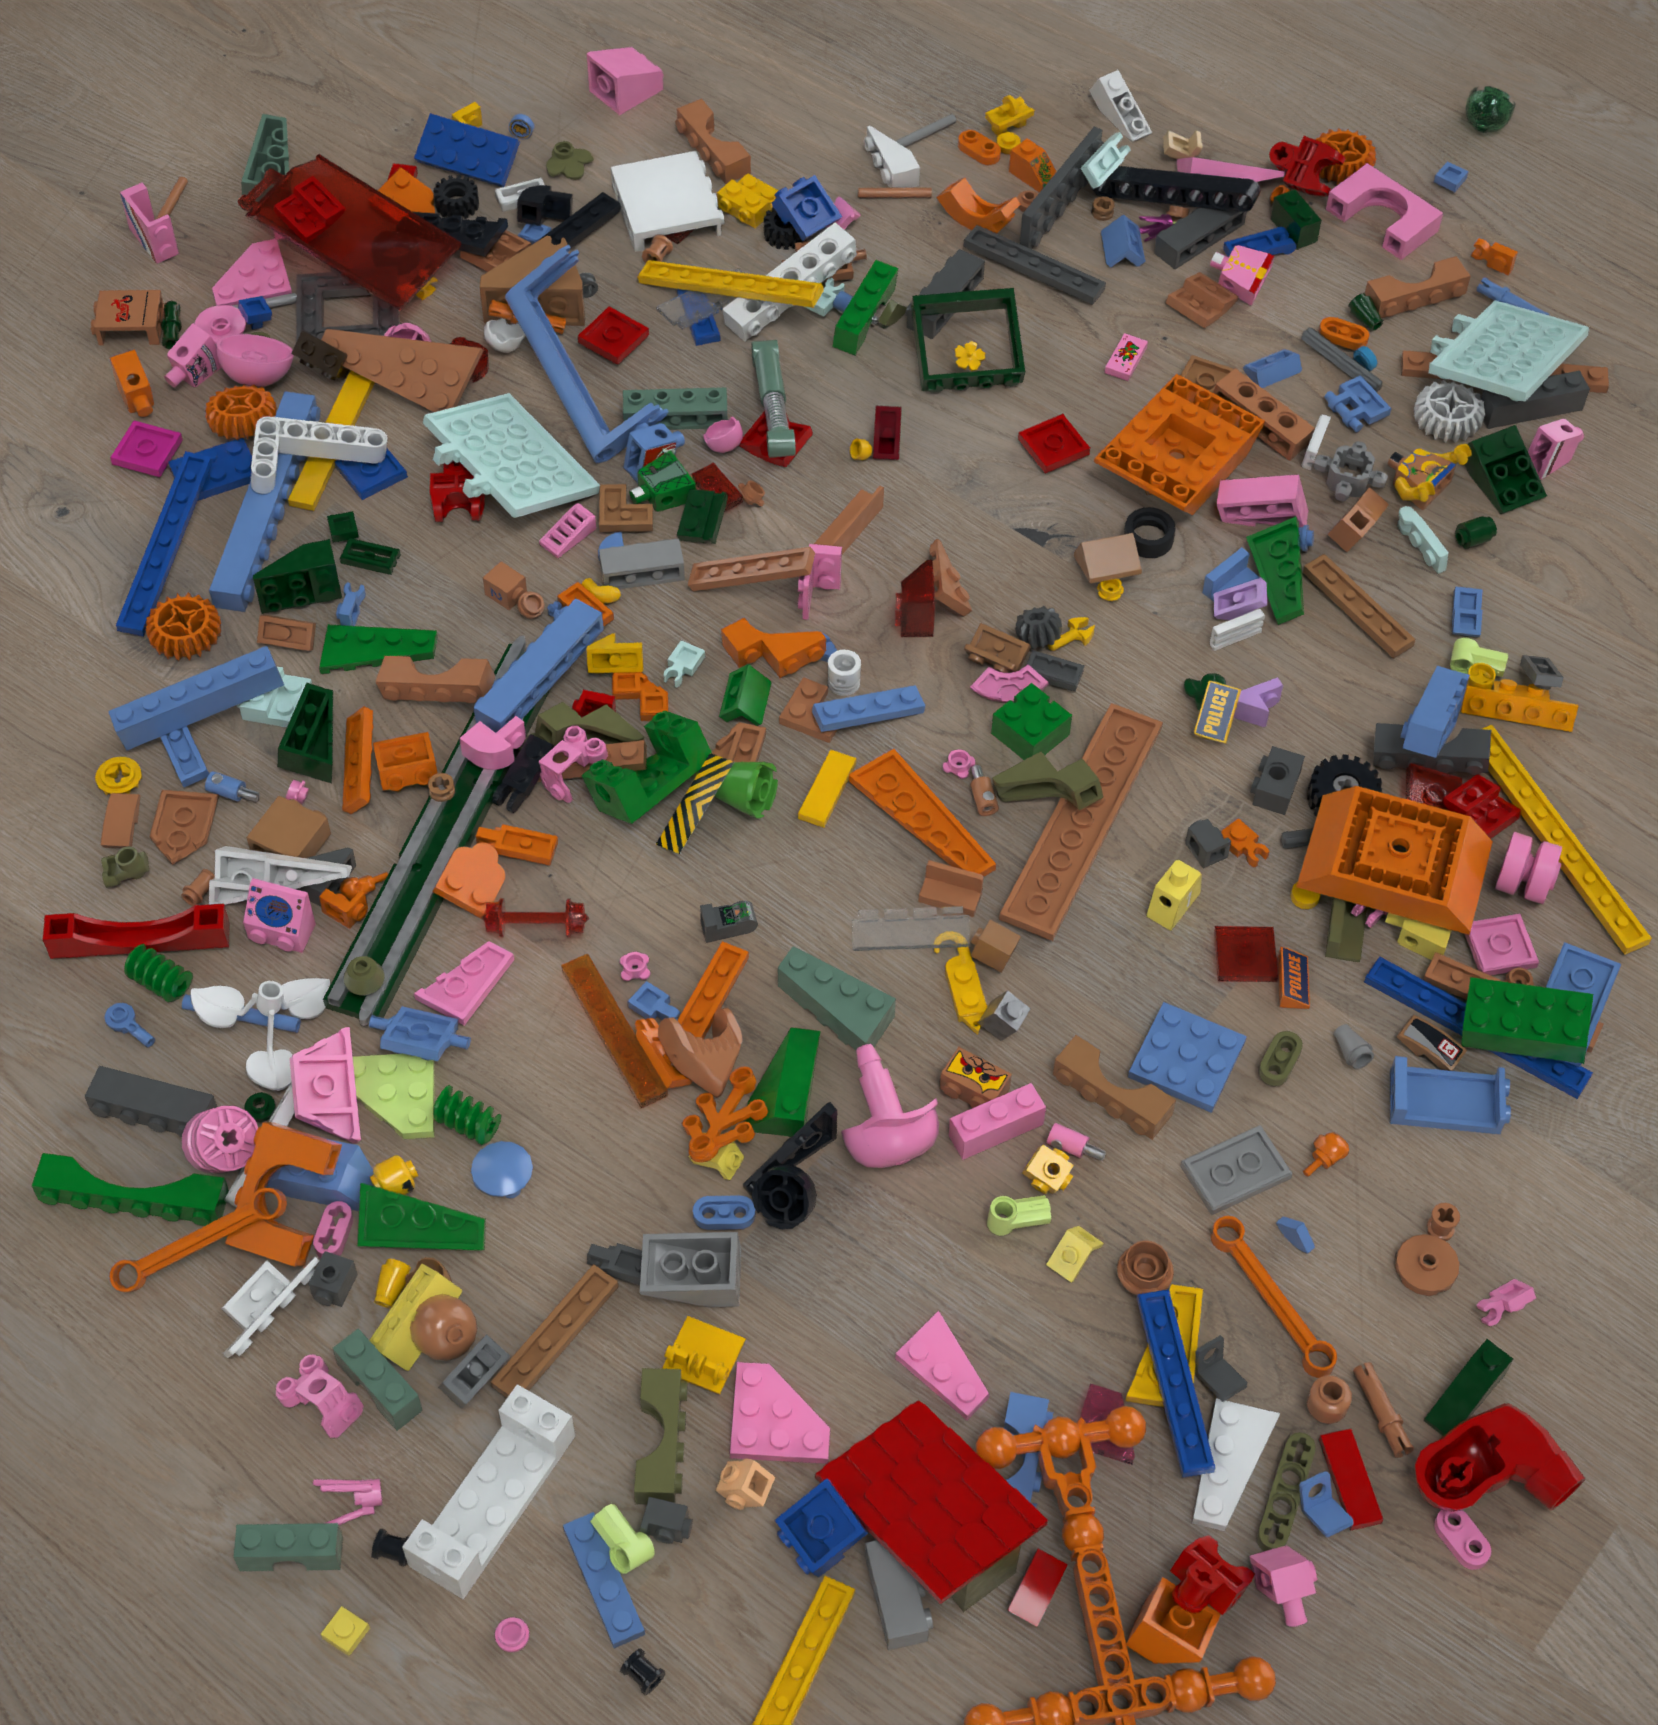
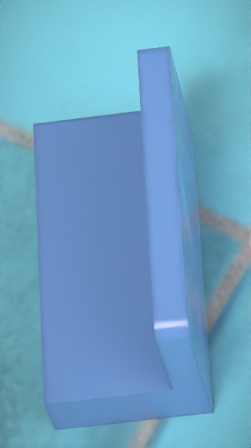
[1101,214,1145,267]
[1202,547,1261,602]

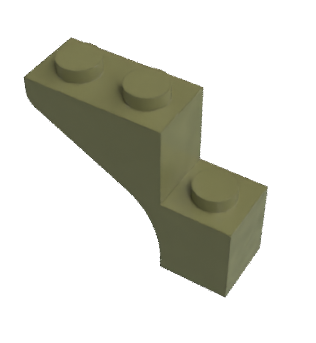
[535,702,644,746]
[992,751,1104,810]

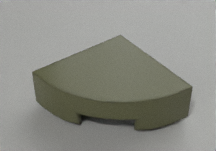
[878,299,907,326]

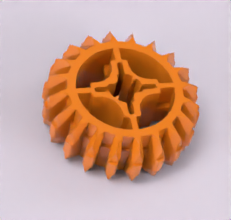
[1316,128,1376,185]
[205,384,277,440]
[146,592,221,661]

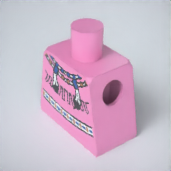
[164,323,222,388]

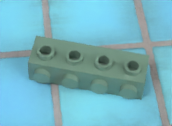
[623,387,728,430]

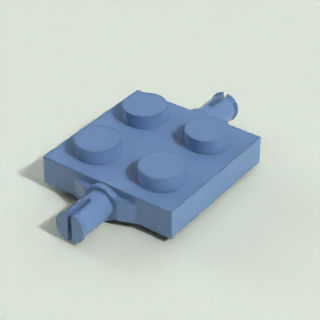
[369,1006,471,1061]

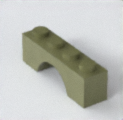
[634,1368,688,1505]

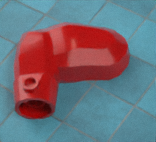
[1415,1403,1585,1512]

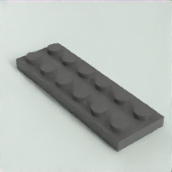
[1020,126,1104,249]

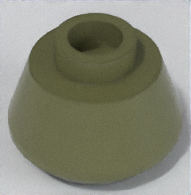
[343,956,385,995]

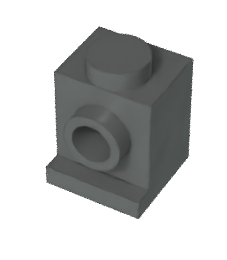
[1185,819,1231,869]
[640,1497,693,1544]

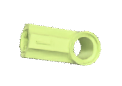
[1450,638,1508,677]
[987,1195,1051,1236]
[590,1503,654,1574]

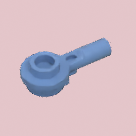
[104,1003,155,1047]

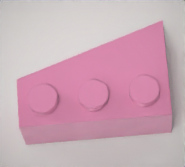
[1217,475,1308,527]

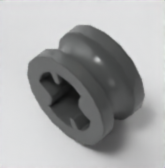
[579,273,598,298]

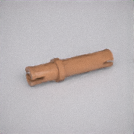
[1353,1362,1414,1458]

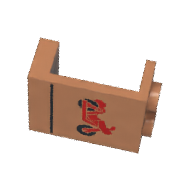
[91,290,164,345]

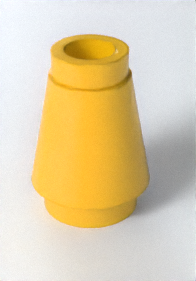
[374,1258,411,1309]

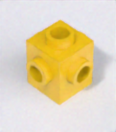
[1022,1145,1074,1194]

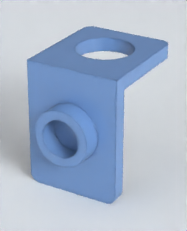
[1299,1471,1354,1537]

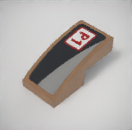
[1396,1015,1467,1071]

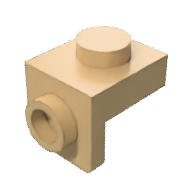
[1163,130,1203,159]

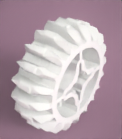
[1414,380,1485,443]

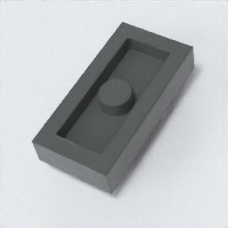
[1520,655,1564,690]

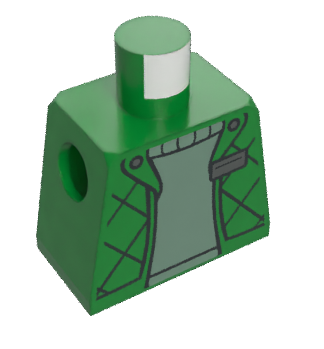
[629,450,696,512]

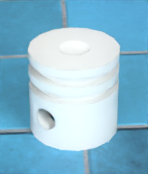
[828,650,861,696]

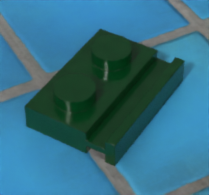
[677,489,728,544]

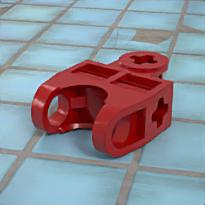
[1269,136,1346,197]
[430,460,485,522]
[1170,1535,1255,1616]

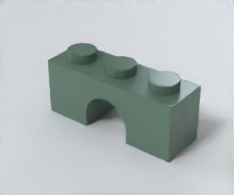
[332,1328,423,1431]
[233,1523,343,1571]

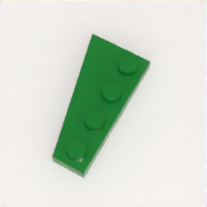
[1246,517,1304,625]
[319,625,438,674]
[357,1183,486,1250]

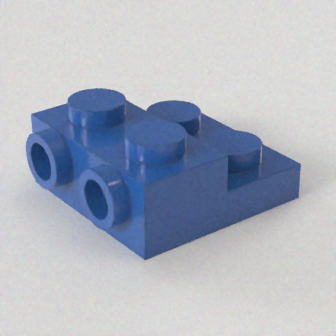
[771,175,842,241]
[775,1478,868,1577]

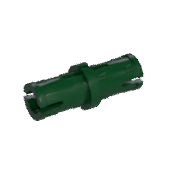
[161,301,182,349]

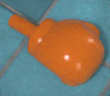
[339,872,388,901]
[1303,1132,1349,1177]

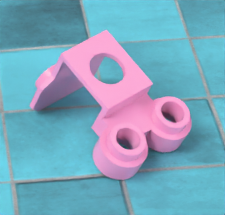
[539,726,608,803]
[276,1354,364,1438]

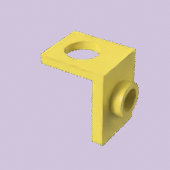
[1046,1226,1104,1282]

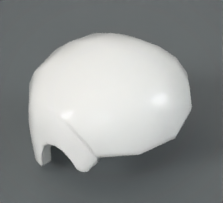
[484,318,525,353]

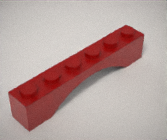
[43,904,230,959]

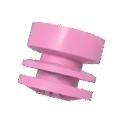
[182,1106,258,1174]

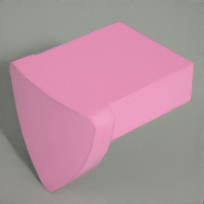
[826,196,861,230]

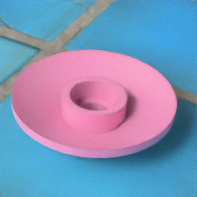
[195,305,246,344]

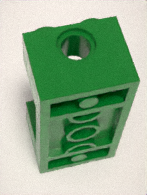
[581,710,712,824]

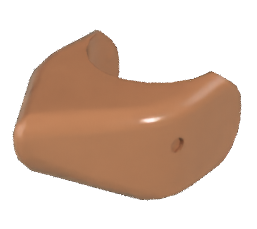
[658,1008,742,1098]

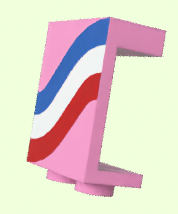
[120,183,179,264]

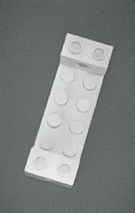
[402,1384,575,1600]

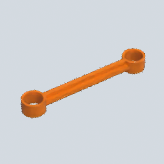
[110,1188,287,1292]
[1211,1216,1337,1378]

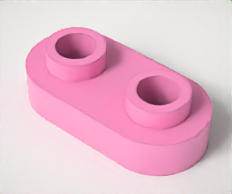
[1434,1510,1491,1570]

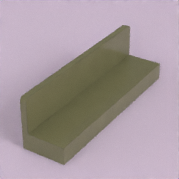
[1325,897,1367,962]

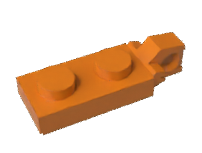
[476,824,558,866]

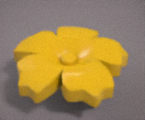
[954,341,986,371]

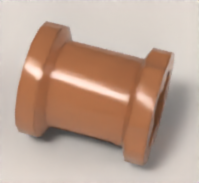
[642,235,673,263]
[1427,1203,1460,1241]

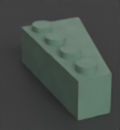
[241,114,290,209]
[778,946,896,1050]

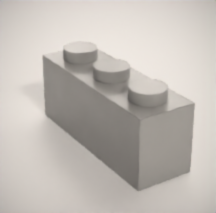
[599,539,685,589]
[865,1540,933,1650]

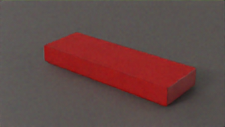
[1319,1429,1384,1531]

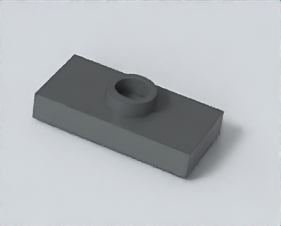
[1026,650,1085,692]

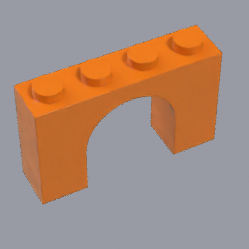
[225,1122,342,1267]

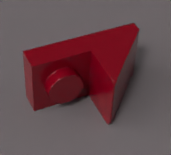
[873,405,902,460]

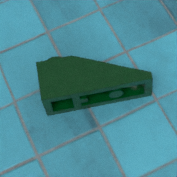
[1424,1339,1514,1436]

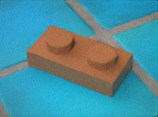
[257,614,316,651]

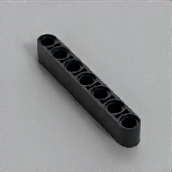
[1092,166,1261,212]

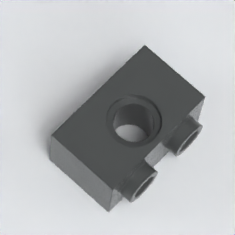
[1250,746,1305,815]
[438,1334,510,1409]

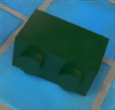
[1270,189,1322,250]

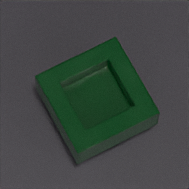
[327,511,359,543]

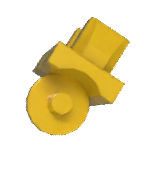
[985,95,1035,136]

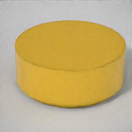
[1291,882,1321,909]

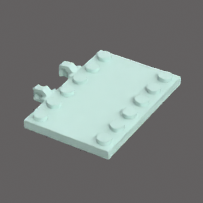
[1428,300,1589,402]
[423,393,600,518]

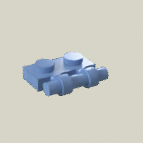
[1324,375,1391,432]

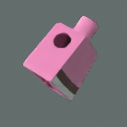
[1528,419,1584,479]

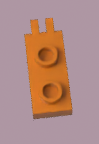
[635,1018,693,1089]

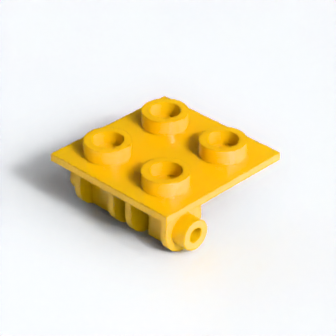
[662,1316,746,1395]

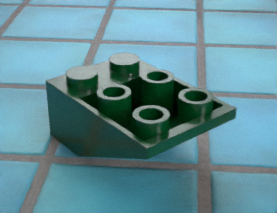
[1465,425,1547,514]
[252,539,342,614]

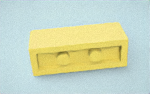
[369,1263,462,1371]

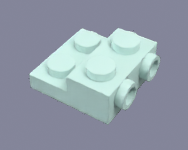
[237,667,312,727]

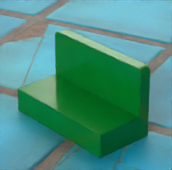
[719,664,771,726]

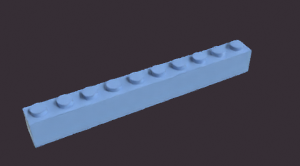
[209,391,321,612]

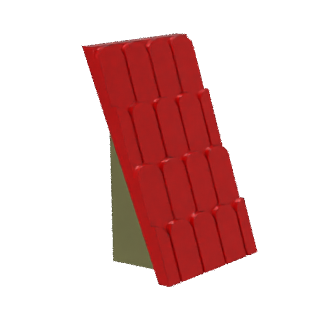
[815,1400,1048,1612]

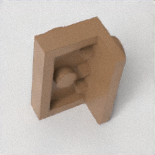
[964,623,1031,673]

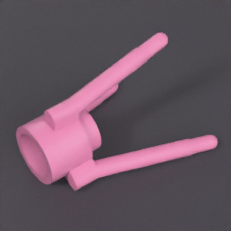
[313,1479,382,1525]

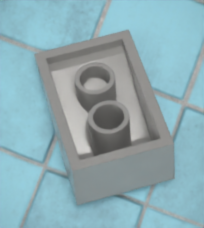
[640,1232,742,1307]

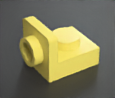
[688,1132,744,1180]

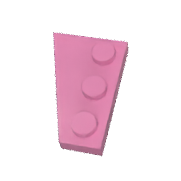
[414,941,514,1026]

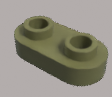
[1259,1031,1303,1086]

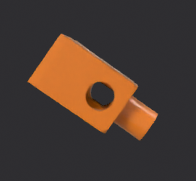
[110,349,154,417]

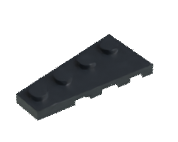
[397,211,508,257]

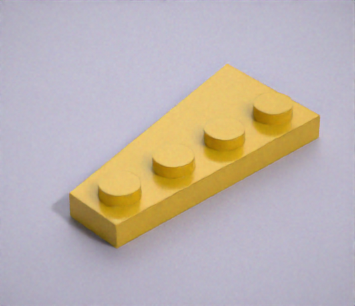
[1125,1284,1203,1407]

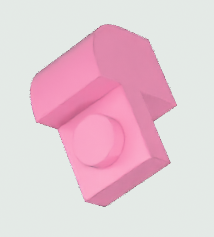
[460,716,526,770]

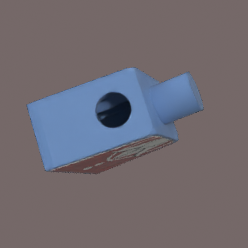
[623,423,685,483]

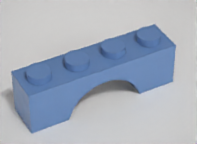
[1004,1392,1053,1508]

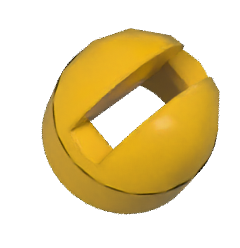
[850,438,873,460]

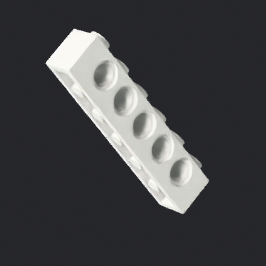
[723,222,857,342]

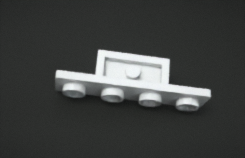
[221,1257,320,1358]

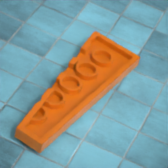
[849,749,996,877]

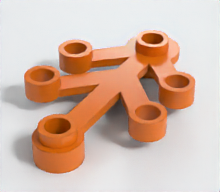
[682,1067,768,1162]

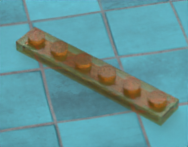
[561,953,668,1108]

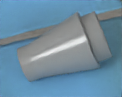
[1334,1024,1374,1069]

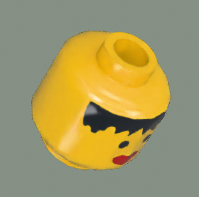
[369,1155,418,1195]

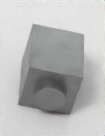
[978,990,1031,1041]

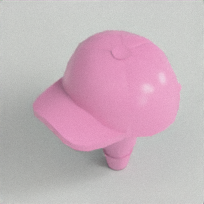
[841,1044,939,1168]

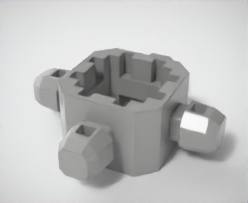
[1313,441,1388,502]

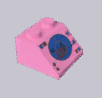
[243,878,316,953]

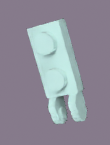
[1081,132,1131,188]
[1397,506,1449,574]

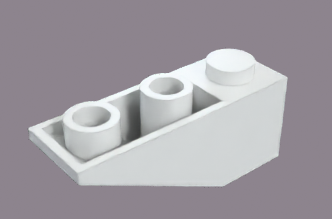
[1089,70,1152,142]
[864,126,920,188]

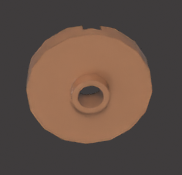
[1395,1234,1460,1296]

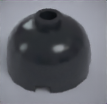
[752,1164,817,1229]

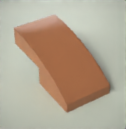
[100,793,141,849]

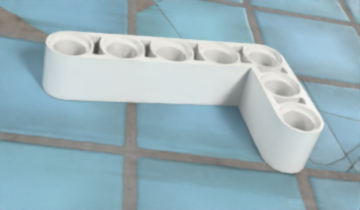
[251,416,387,494]

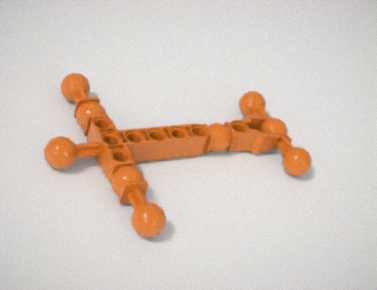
[964,1406,1276,1725]

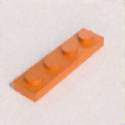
[342,706,374,814]
[677,941,749,1039]

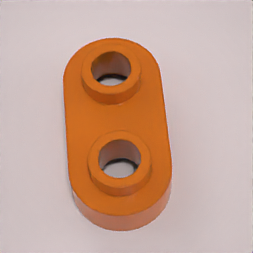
[958,130,1001,165]
[1319,317,1369,350]

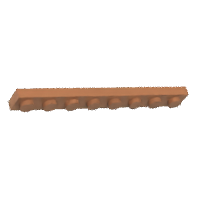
[1401,350,1609,393]

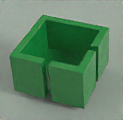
[991,683,1072,760]

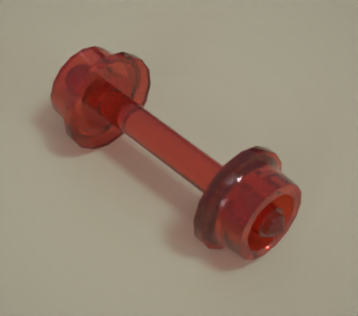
[481,898,589,938]

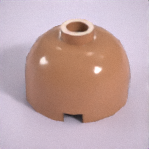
[410,1294,477,1361]

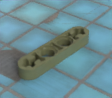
[1257,1432,1316,1552]

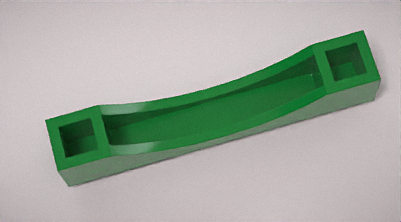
[32,1153,229,1226]

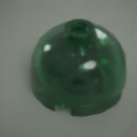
[1465,86,1516,133]

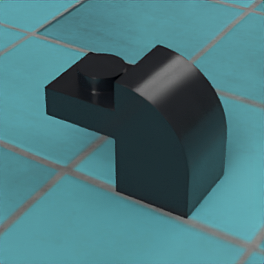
[517,185,573,226]

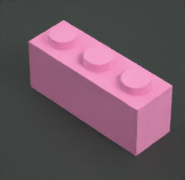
[948,1083,1046,1160]

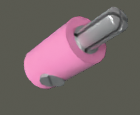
[1047,1123,1106,1161]

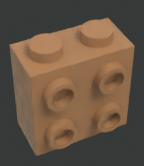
[246,796,331,859]

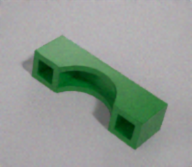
[832,260,899,356]

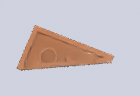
[930,539,972,616]

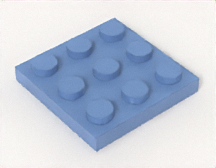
[1128,1002,1247,1113]

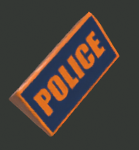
[1278,947,1310,1009]

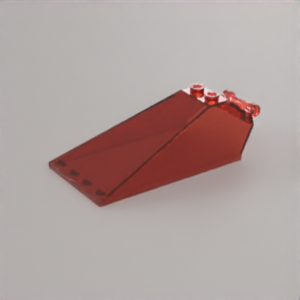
[238,154,461,311]

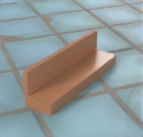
[814,486,884,555]

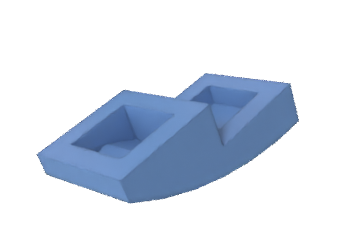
[1452,586,1483,637]

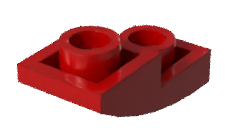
[1007,1548,1068,1627]

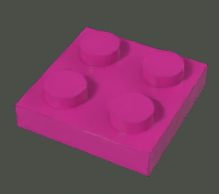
[110,420,183,477]

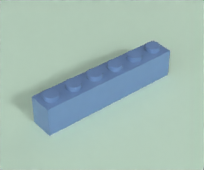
[474,598,604,733]
[108,646,284,750]

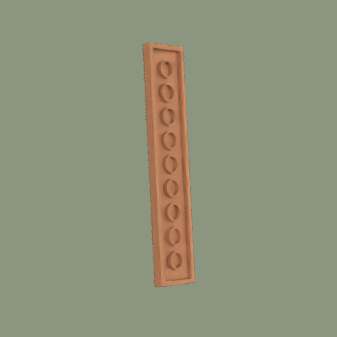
[999,703,1163,941]

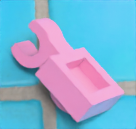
[1476,1279,1536,1326]

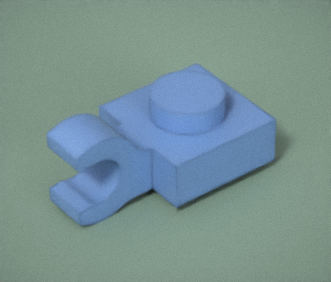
[336,582,366,626]
[628,981,680,1020]

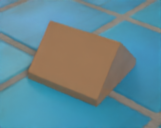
[1074,533,1142,583]

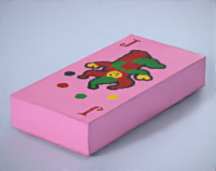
[1105,333,1148,381]

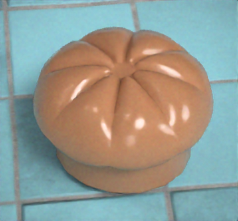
[1117,1240,1174,1295]

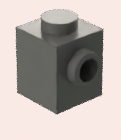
[308,1251,358,1307]

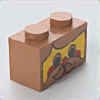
[940,1047,1012,1108]

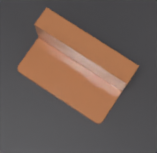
[918,860,984,917]

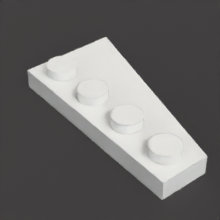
[1192,1398,1280,1531]

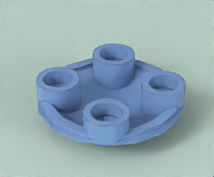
[471,1141,533,1199]

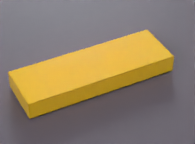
[798,749,856,828]

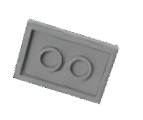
[1180,1125,1293,1215]

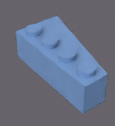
[1400,666,1470,758]

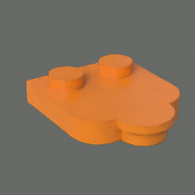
[369,168,435,225]
[432,843,505,920]

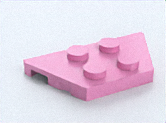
[290,1027,361,1143]

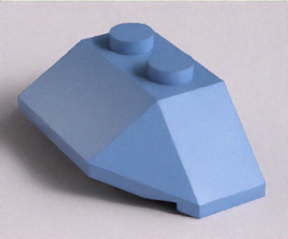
[266,1139,373,1211]

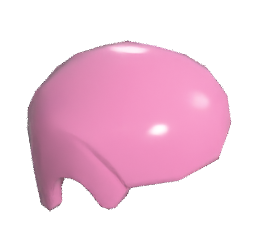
[703,417,743,453]

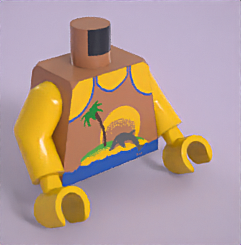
[1387,444,1472,510]

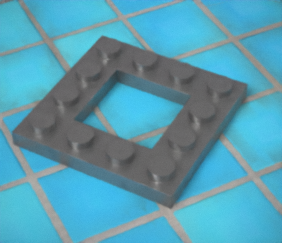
[297,268,400,340]

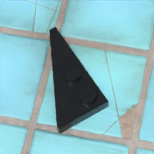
[743,1102,838,1196]

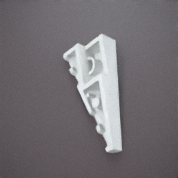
[209,846,352,905]

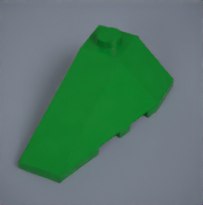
[745,1027,820,1137]

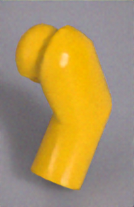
[581,578,621,604]

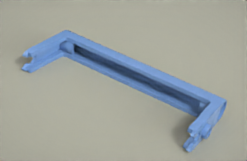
[505,245,668,463]

